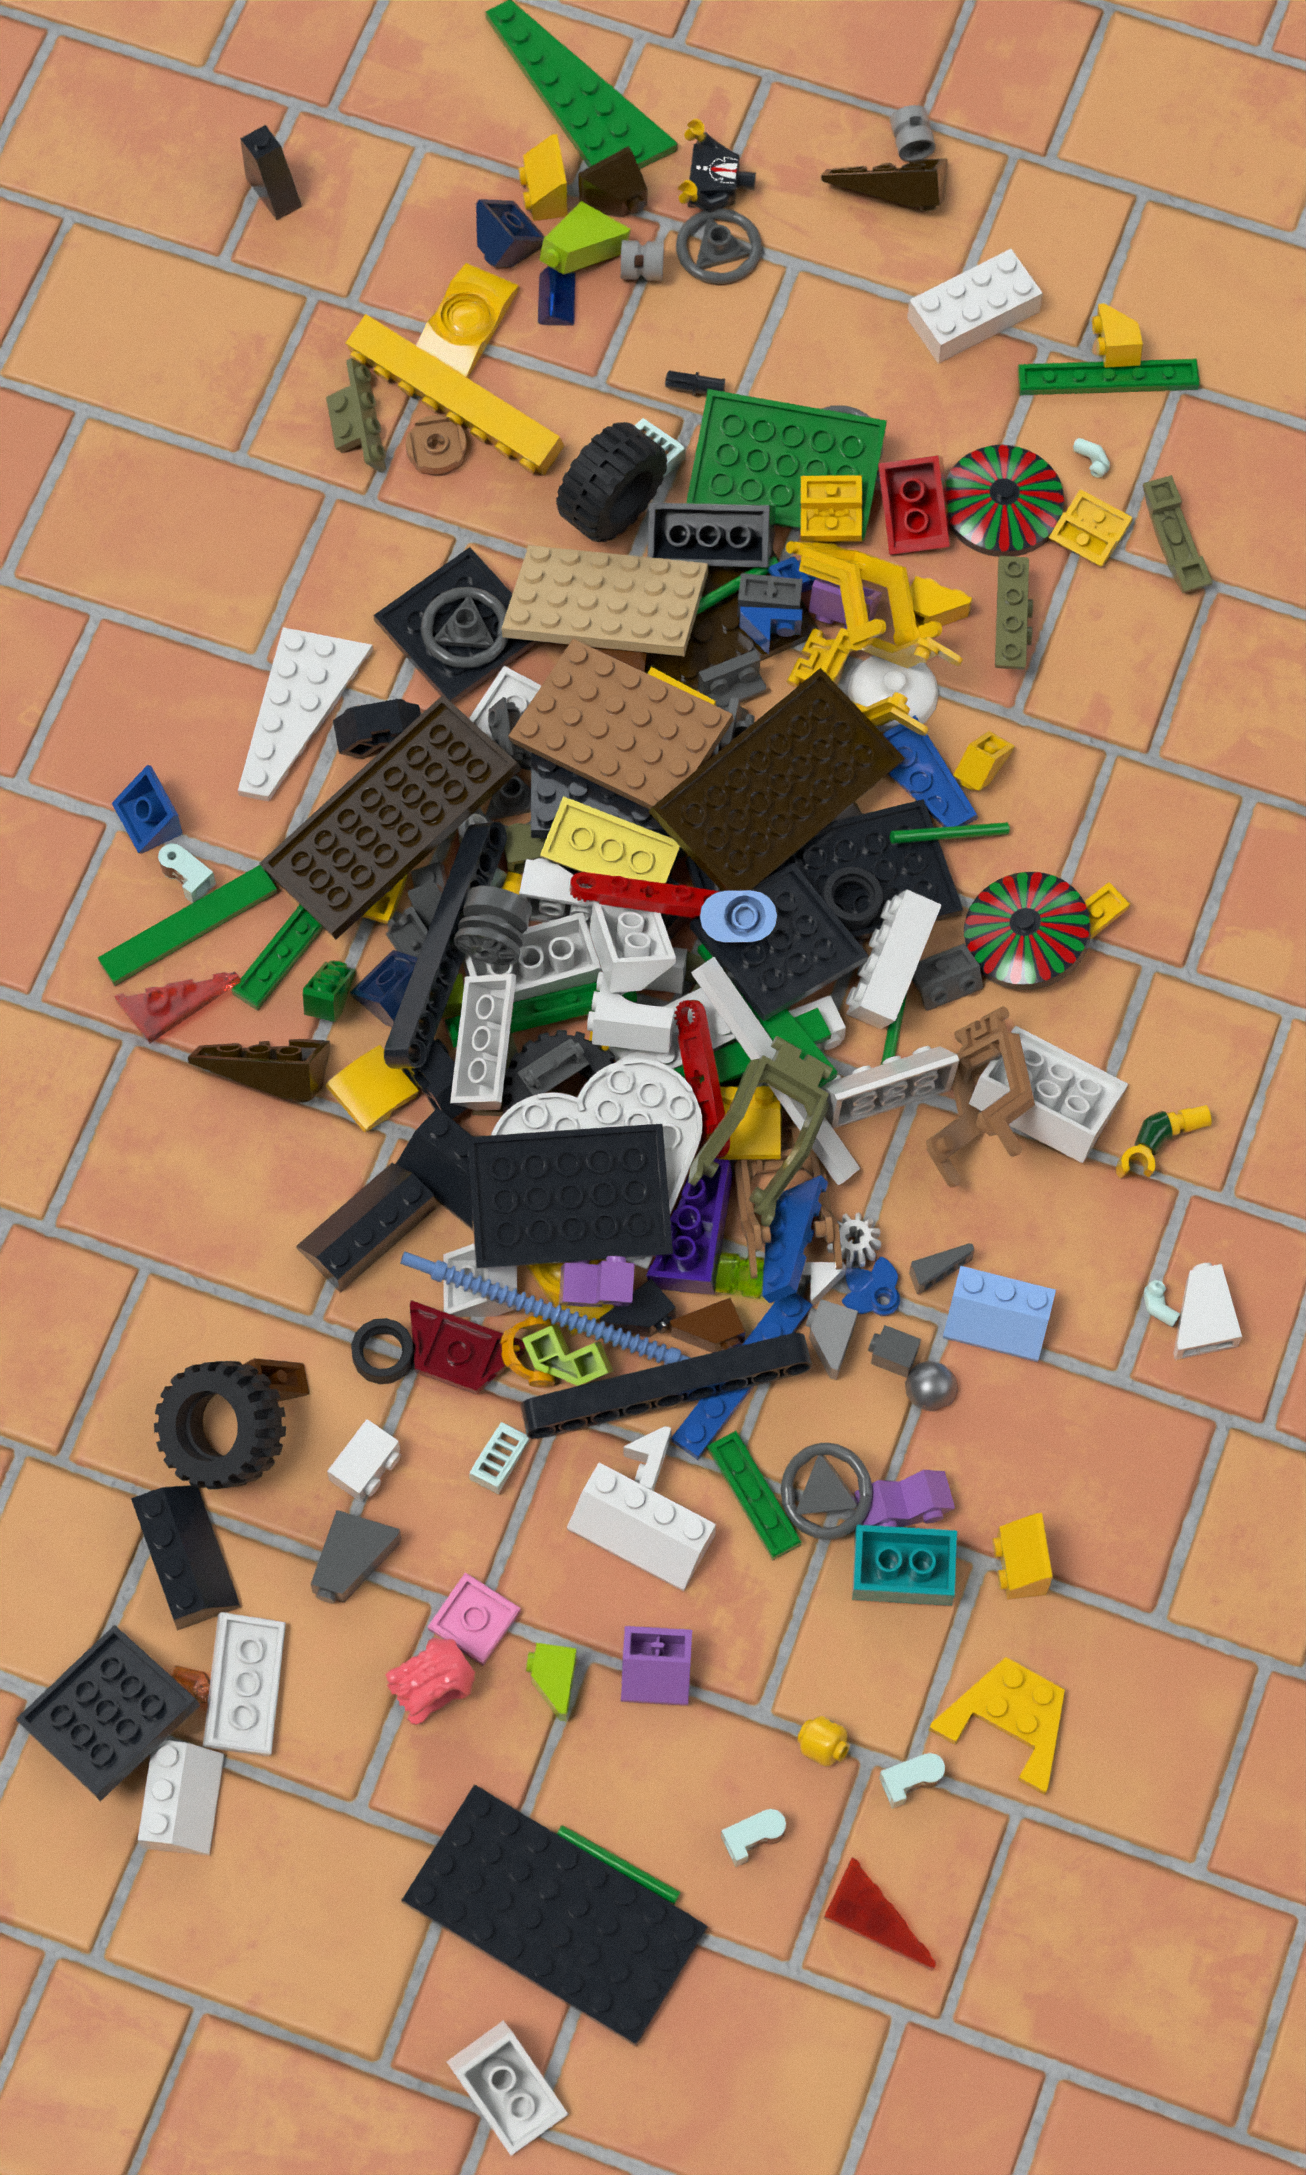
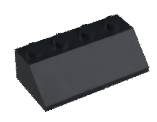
[647,503,776,567]
[396,1107,473,1231]
[296,1163,436,1292]
[131,1485,241,1630]

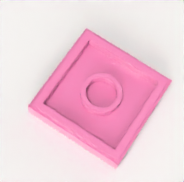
[428,1573,521,1666]

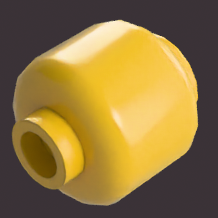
[797,1716,850,1767]

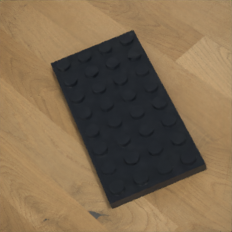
[685,799,963,941]
[401,1784,708,2047]

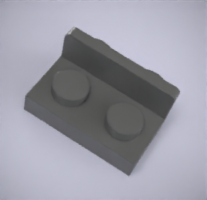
[698,650,766,706]
[912,944,983,1011]

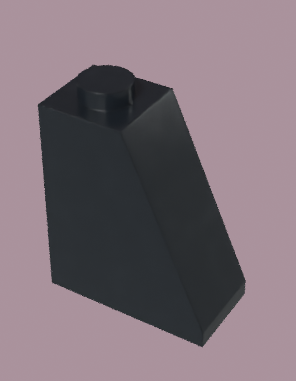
[240,125,302,220]

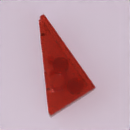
[114,972,241,1044]
[823,1857,936,1972]

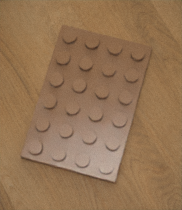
[508,639,734,809]

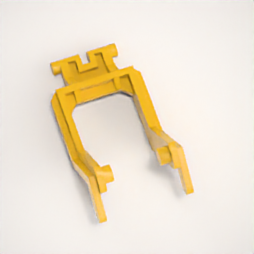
[786,541,942,651]
[786,628,963,736]

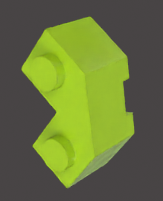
[522,1324,613,1386]

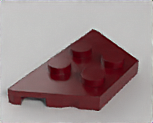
[409,1300,527,1395]

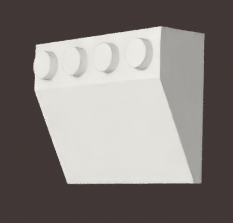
[969,1025,1128,1163]
[820,1046,959,1129]

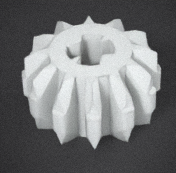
[827,1213,881,1268]

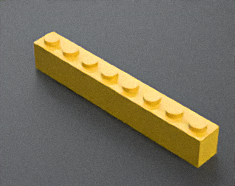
[345,314,564,475]

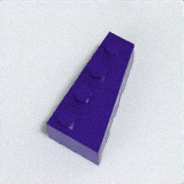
[646,1159,733,1295]

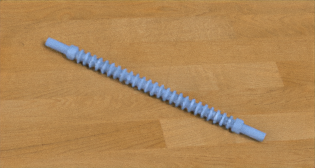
[400,1251,690,1365]

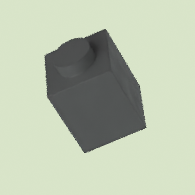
[868,1325,921,1378]

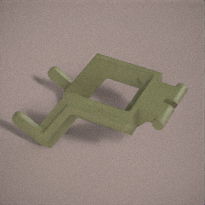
[688,1036,832,1227]

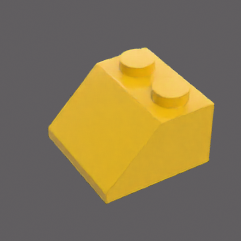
[518,134,567,221]
[719,1086,782,1160]
[992,1513,1053,1600]

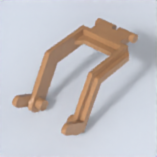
[926,1006,1035,1188]
[734,1125,842,1279]

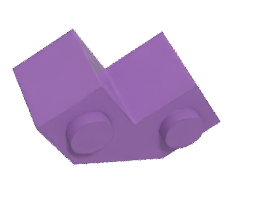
[559,1256,635,1307]
[854,1470,955,1527]

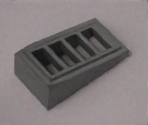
[909,1243,975,1294]

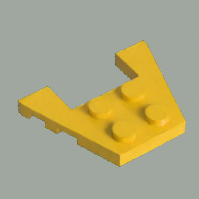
[929,1657,1065,1795]

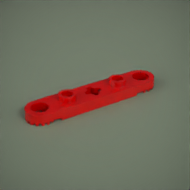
[569,872,719,918]
[674,1000,730,1159]

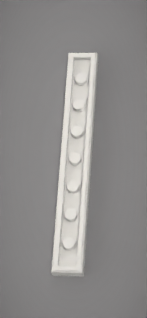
[691,957,861,1185]

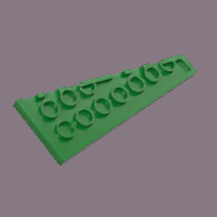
[485,0,677,169]

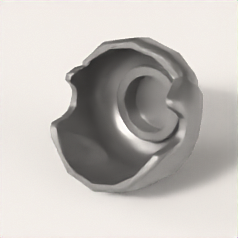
[905,1361,958,1411]

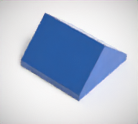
[112,765,182,853]

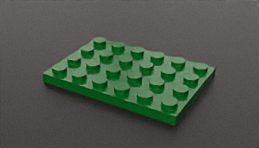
[686,389,887,541]

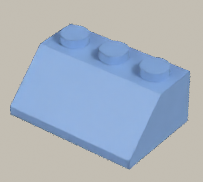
[943,1266,1056,1362]

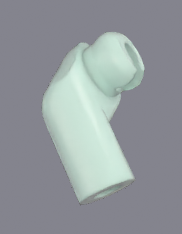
[1073,438,1110,478]
[1143,1280,1180,1327]

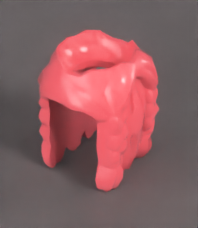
[385,1637,475,1725]

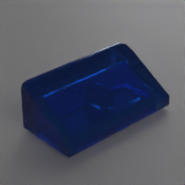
[538,266,576,326]

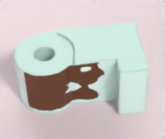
[158,843,216,903]
[879,1753,945,1809]
[721,1809,786,1867]

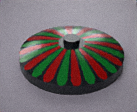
[946,445,1064,557]
[964,872,1091,990]

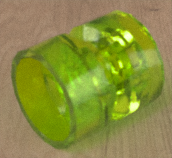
[715,1251,764,1299]

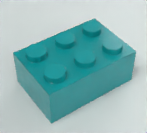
[852,1525,957,1606]

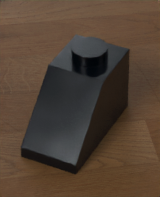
[600,1279,676,1337]

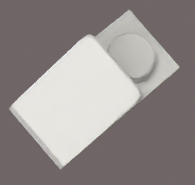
[799,1262,846,1306]
[624,1426,671,1491]

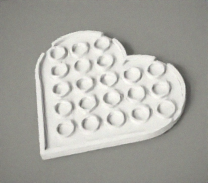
[491,1058,702,1269]

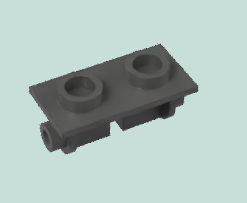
[488,697,526,764]
[517,1038,589,1096]

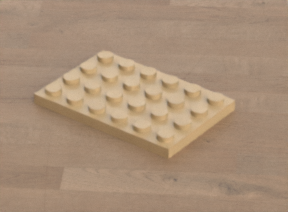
[502,545,708,656]

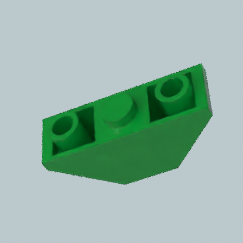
[302,960,355,1022]

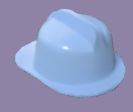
[700,890,777,942]

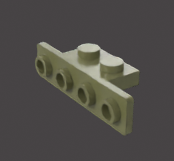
[326,358,386,473]
[995,556,1033,670]

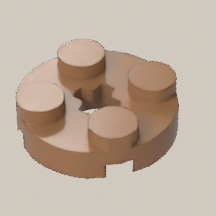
[406,415,466,474]

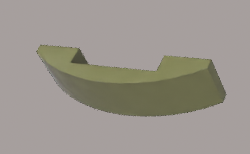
[1143,475,1213,593]

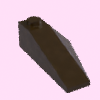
[821,158,948,211]
[188,1039,330,1103]

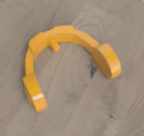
[501,1315,556,1388]

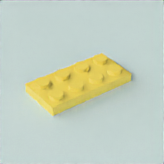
[540,796,680,897]

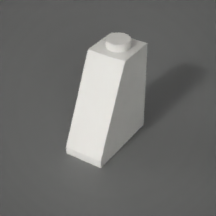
[1173,1263,1242,1360]

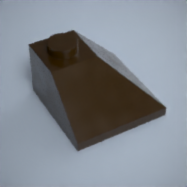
[578,146,648,218]

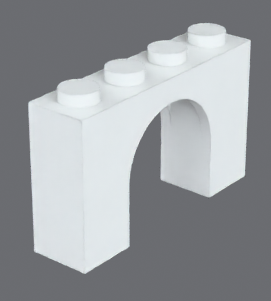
[587,947,687,1054]

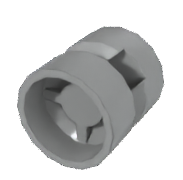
[890,105,936,161]
[621,240,664,281]

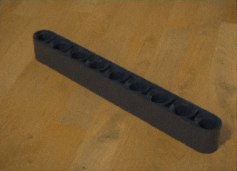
[383,822,507,1069]
[520,1333,812,1439]

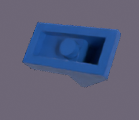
[739,606,802,654]

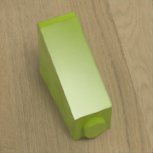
[539,201,631,274]

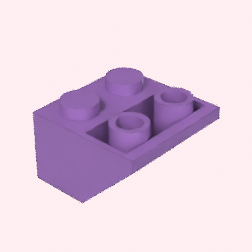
[621,1626,692,1706]

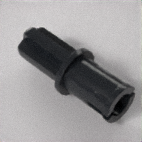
[665,370,726,396]

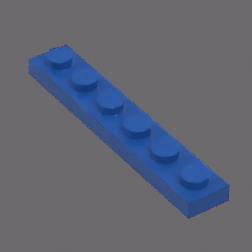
[671,1293,813,1460]

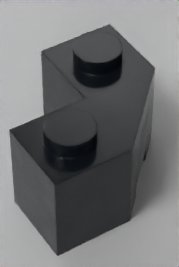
[333,699,421,759]
[402,1038,467,1119]

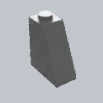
[311,1510,401,1604]

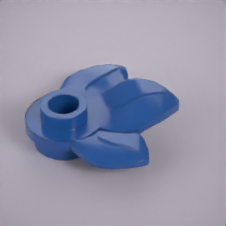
[842,1257,900,1316]

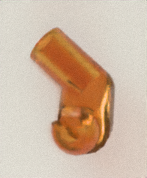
[171,1665,210,1703]

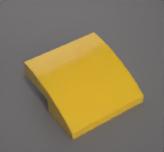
[801,475,862,542]
[1049,489,1133,568]
[326,1045,419,1133]

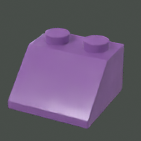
[809,578,882,629]

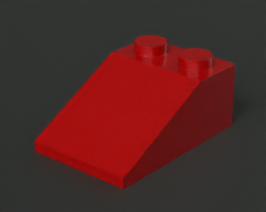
[878,455,950,555]

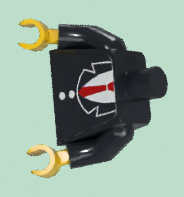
[678,118,756,213]

